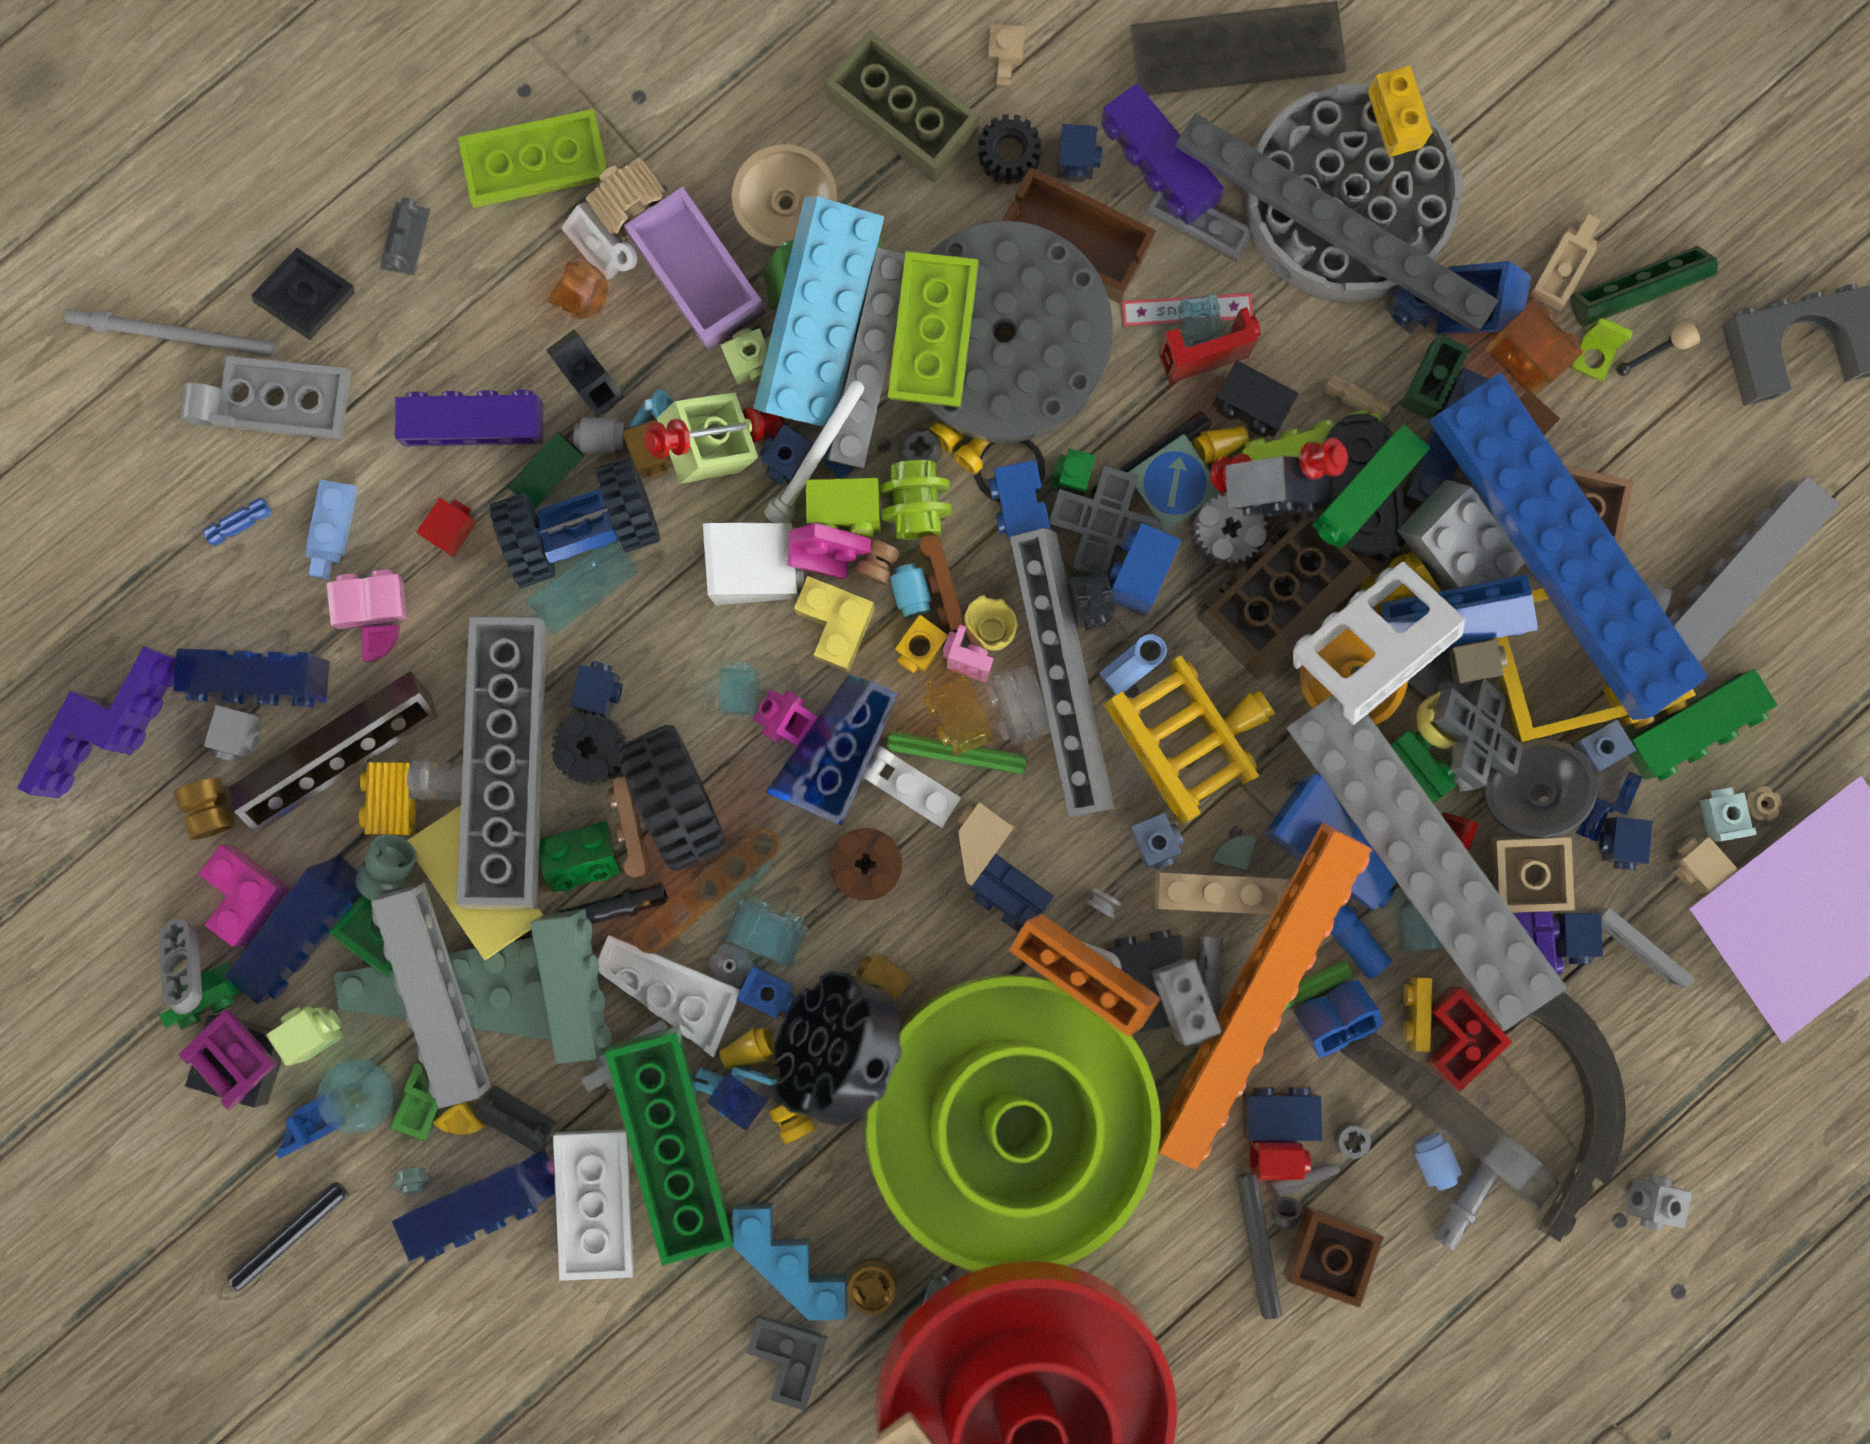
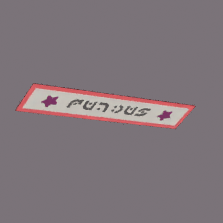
[1122,293,1253,326]

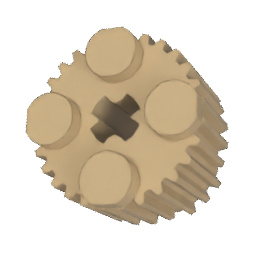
[586,158,667,241]

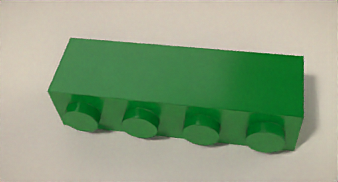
[1629,668,1778,781]

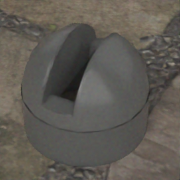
[1272,1196,1302,1230]

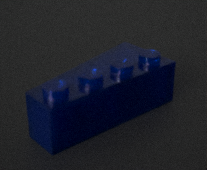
[173,649,330,709]
[765,674,898,826]

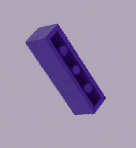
[1102,83,1224,225]
[395,390,544,446]

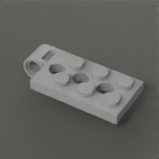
[179,356,352,440]

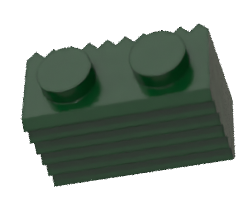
[1401,334,1470,420]

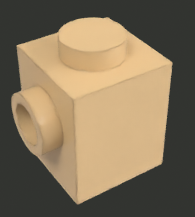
[1670,836,1738,894]

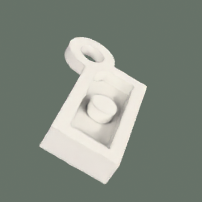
[561,202,637,281]

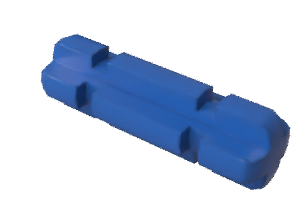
[203,498,272,546]

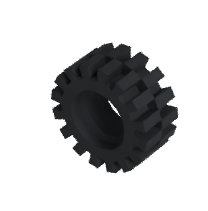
[978,114,1041,185]

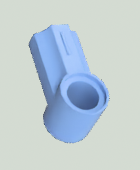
[1098,634,1167,695]

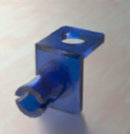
[1575,771,1642,842]
[707,1073,770,1131]

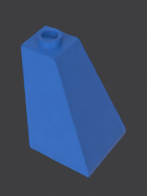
[1263,773,1396,910]

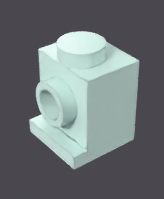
[1699,787,1757,842]

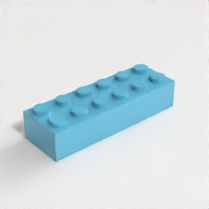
[753,196,885,427]

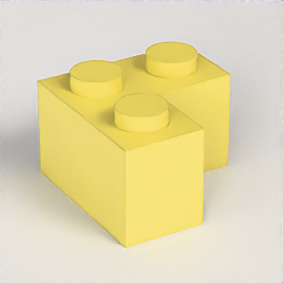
[794,576,875,673]

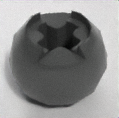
[897,427,942,464]

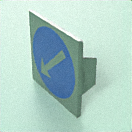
[1128,434,1222,532]

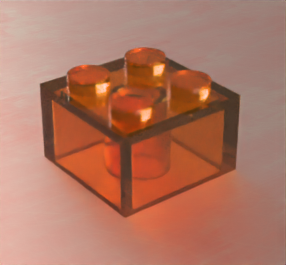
[1484,301,1584,396]

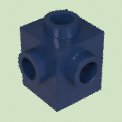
[1386,285,1441,334]
[760,425,814,485]

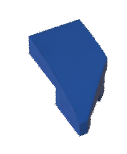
[277,1092,347,1159]

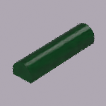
[1570,245,1718,327]

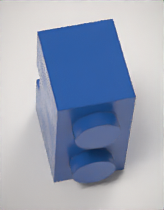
[988,460,1050,541]

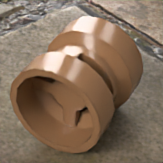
[855,539,900,585]

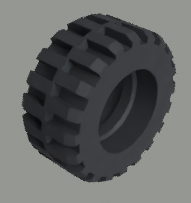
[617,725,728,871]

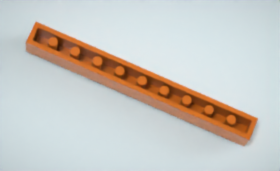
[1158,822,1372,1170]

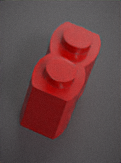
[1249,1141,1311,1180]

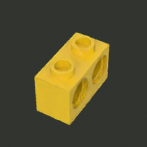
[1368,65,1432,157]

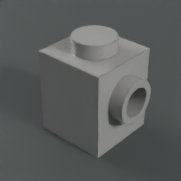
[204,705,262,762]

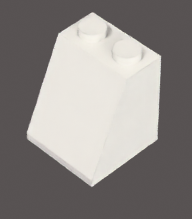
[703,523,805,605]

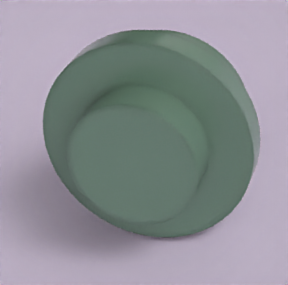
[393,1167,430,1195]

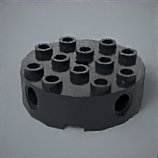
[772,971,902,1127]

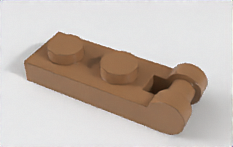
[608,776,650,878]

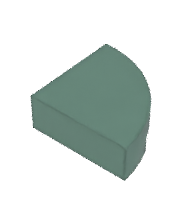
[1211,835,1257,871]

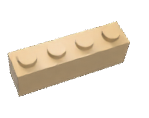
[1154,873,1291,915]

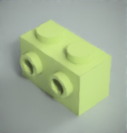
[267,1005,344,1066]

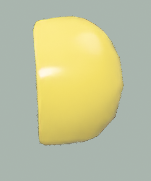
[963,595,1018,651]
[1416,691,1458,749]

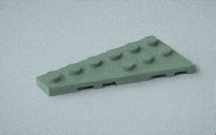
[334,938,552,1041]

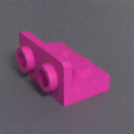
[787,523,871,579]

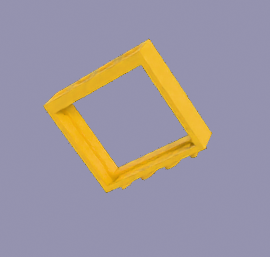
[1488,588,1629,743]

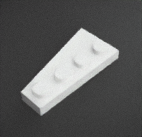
[598,935,741,1057]

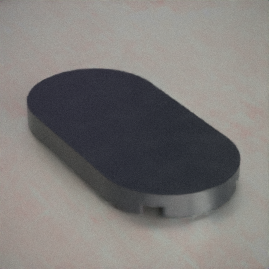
[1325,413,1405,556]

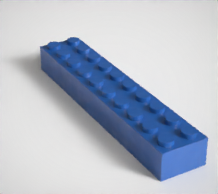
[1429,372,1709,720]

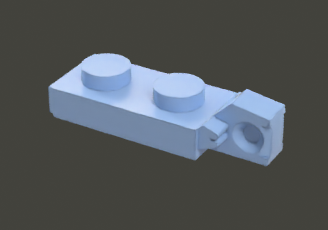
[306,479,358,580]

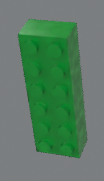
[605,1026,734,1266]

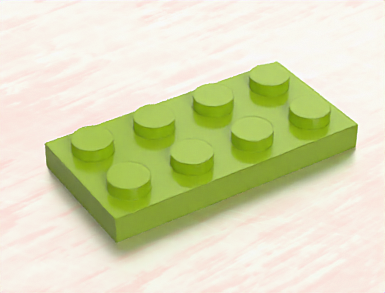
[458,109,607,208]
[888,251,979,407]

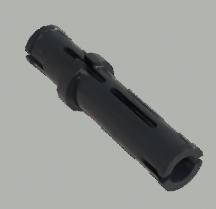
[558,882,668,925]

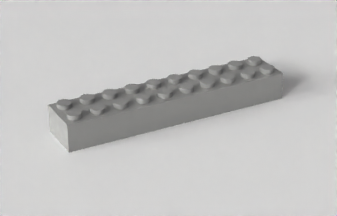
[1286,695,1568,1030]

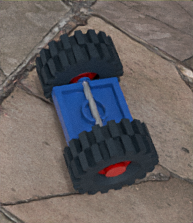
[489,456,660,588]

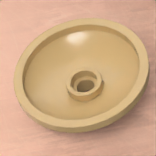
[732,144,837,249]

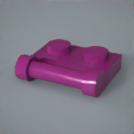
[179,1010,278,1110]

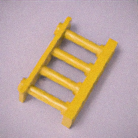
[1103,655,1259,825]

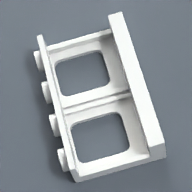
[1293,562,1465,725]

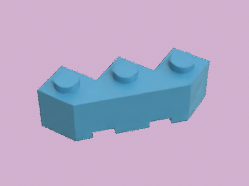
[733,1203,848,1321]

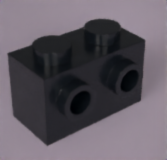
[1212,360,1299,438]

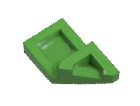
[390,1063,440,1142]

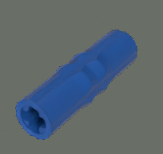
[1330,904,1392,979]

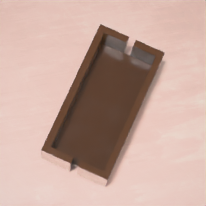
[1002,167,1156,304]

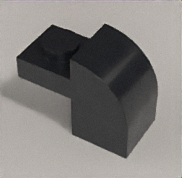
[546,329,625,417]

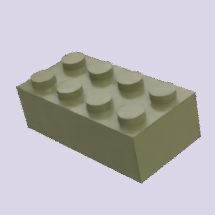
[825,30,979,183]

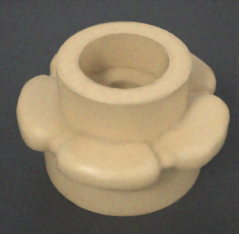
[1746,786,1782,821]

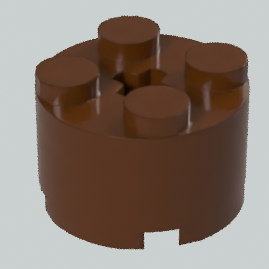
[829,828,902,901]

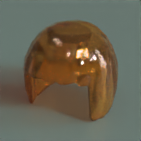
[549,259,609,319]

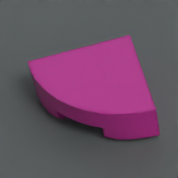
[361,624,400,663]

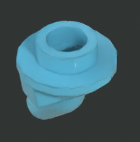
[629,389,674,428]

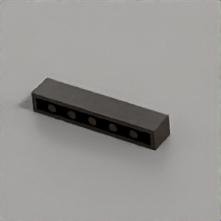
[228,671,439,834]

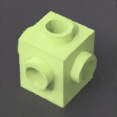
[720,328,770,385]

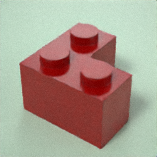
[1424,986,1512,1092]

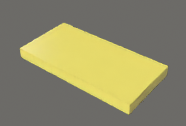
[407,805,543,960]

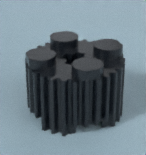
[551,712,626,786]

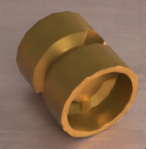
[174,777,236,841]
[848,1258,897,1315]

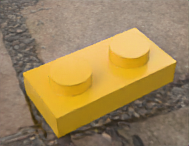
[1403,977,1432,1052]

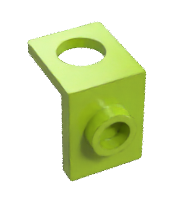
[1571,318,1633,382]

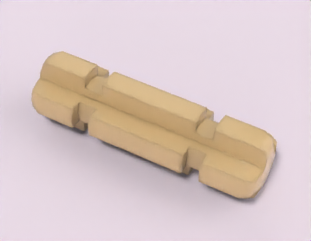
[1324,375,1392,422]

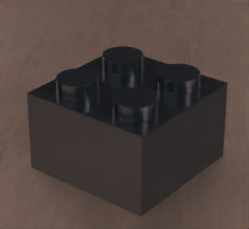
[185,1014,282,1108]

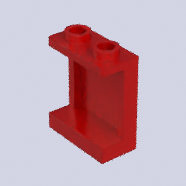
[1158,307,1261,384]

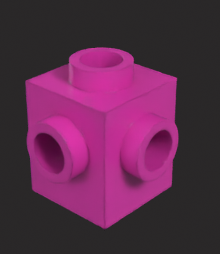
[752,689,817,747]

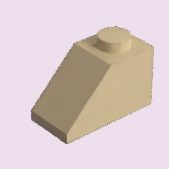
[957,802,1014,886]

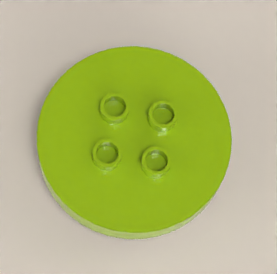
[863,974,1161,1271]

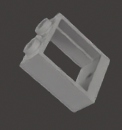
[1150,959,1221,1046]

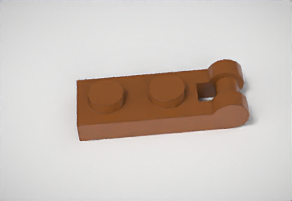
[920,534,964,633]

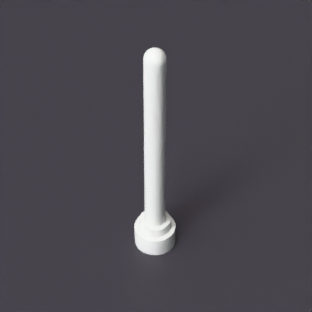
[764,381,864,523]

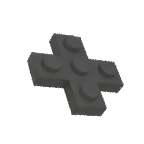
[1049,465,1161,574]
[1433,679,1524,789]

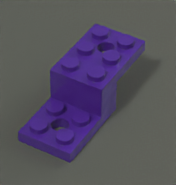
[17,646,182,798]

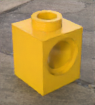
[895,615,948,674]

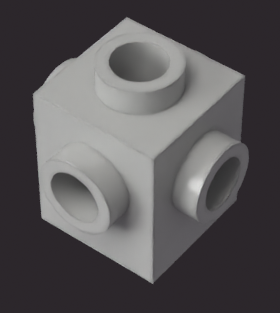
[1626,1174,1692,1231]

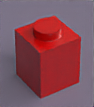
[416,498,477,558]

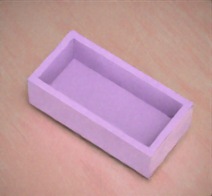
[624,186,765,351]

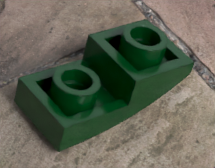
[508,431,585,510]

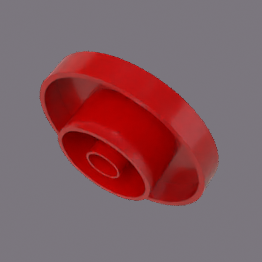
[875,1261,1177,1444]

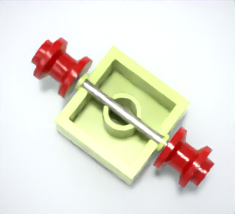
[644,392,785,484]

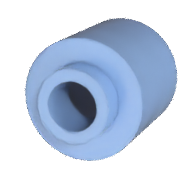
[1414,1133,1462,1191]

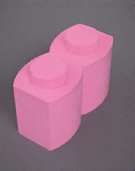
[327,569,408,629]

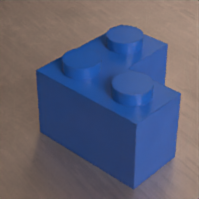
[1109,523,1181,617]

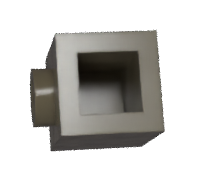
[1448,640,1507,683]

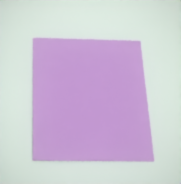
[1690,776,1870,1043]

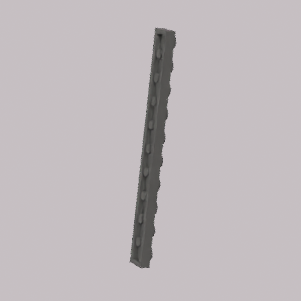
[1175,113,1499,334]

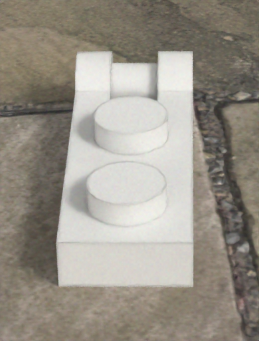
[858,745,961,828]

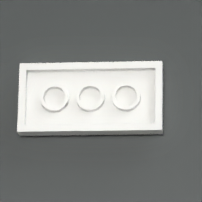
[553,1129,634,1281]

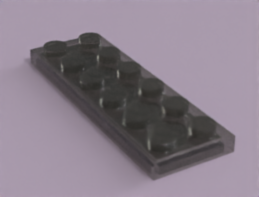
[1130,1,1347,95]

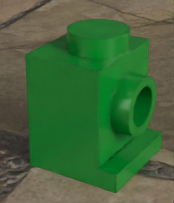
[1050,448,1096,496]

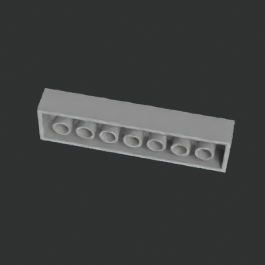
[457,617,547,909]

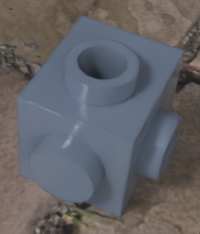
[1129,813,1184,871]

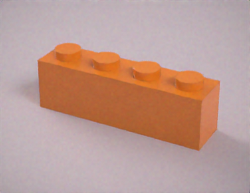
[1009,914,1160,1037]

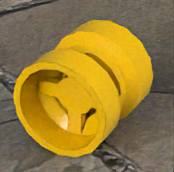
[768,1104,816,1144]

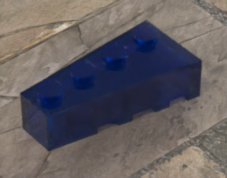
[225,856,362,1004]
[392,1150,556,1262]

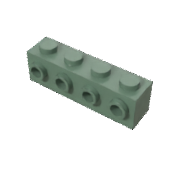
[531,909,611,1064]

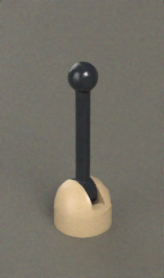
[1616,318,1700,376]

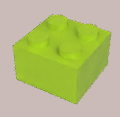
[806,478,881,539]

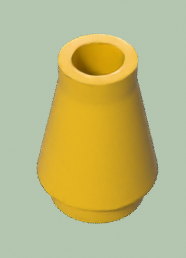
[1194,425,1249,465]
[1223,690,1275,737]
[719,1027,775,1070]

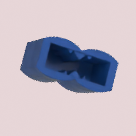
[1294,980,1383,1057]

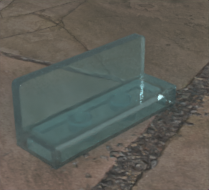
[526,541,639,635]

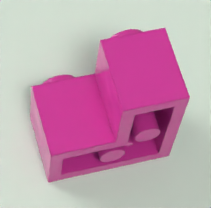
[198,845,290,947]

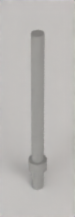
[65,309,277,356]

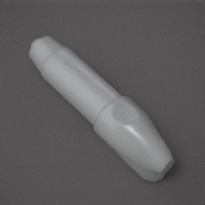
[1272,1164,1340,1196]

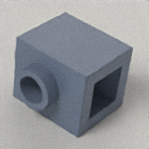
[1570,719,1636,773]

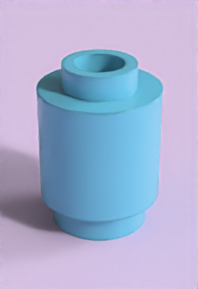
[889,563,932,618]

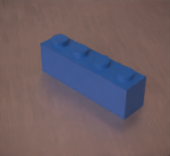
[1381,574,1538,649]

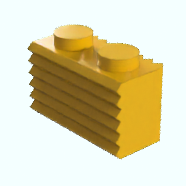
[359,762,418,836]

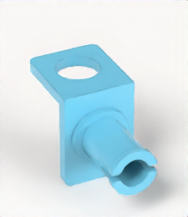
[694,1066,778,1116]

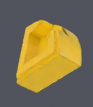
[432,1102,486,1135]

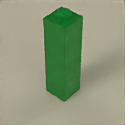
[1312,424,1430,549]

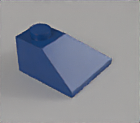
[1435,261,1531,335]

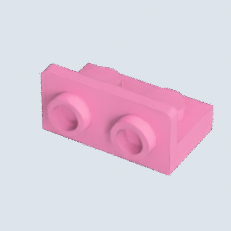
[942,624,994,683]

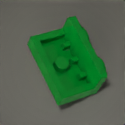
[539,821,621,892]
[159,962,245,1030]

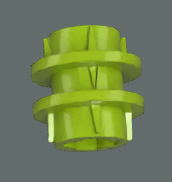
[879,460,952,540]

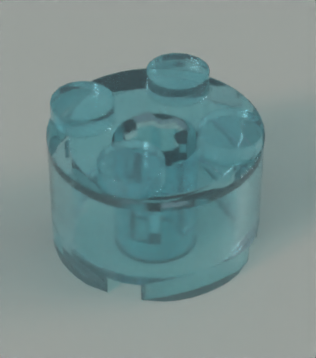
[317,1059,396,1134]

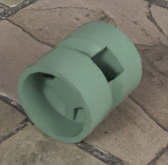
[355,834,417,900]

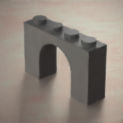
[1722,283,1870,406]

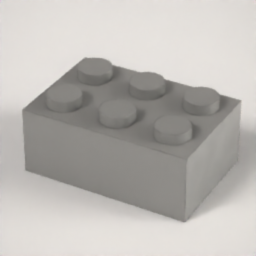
[1397,480,1525,591]

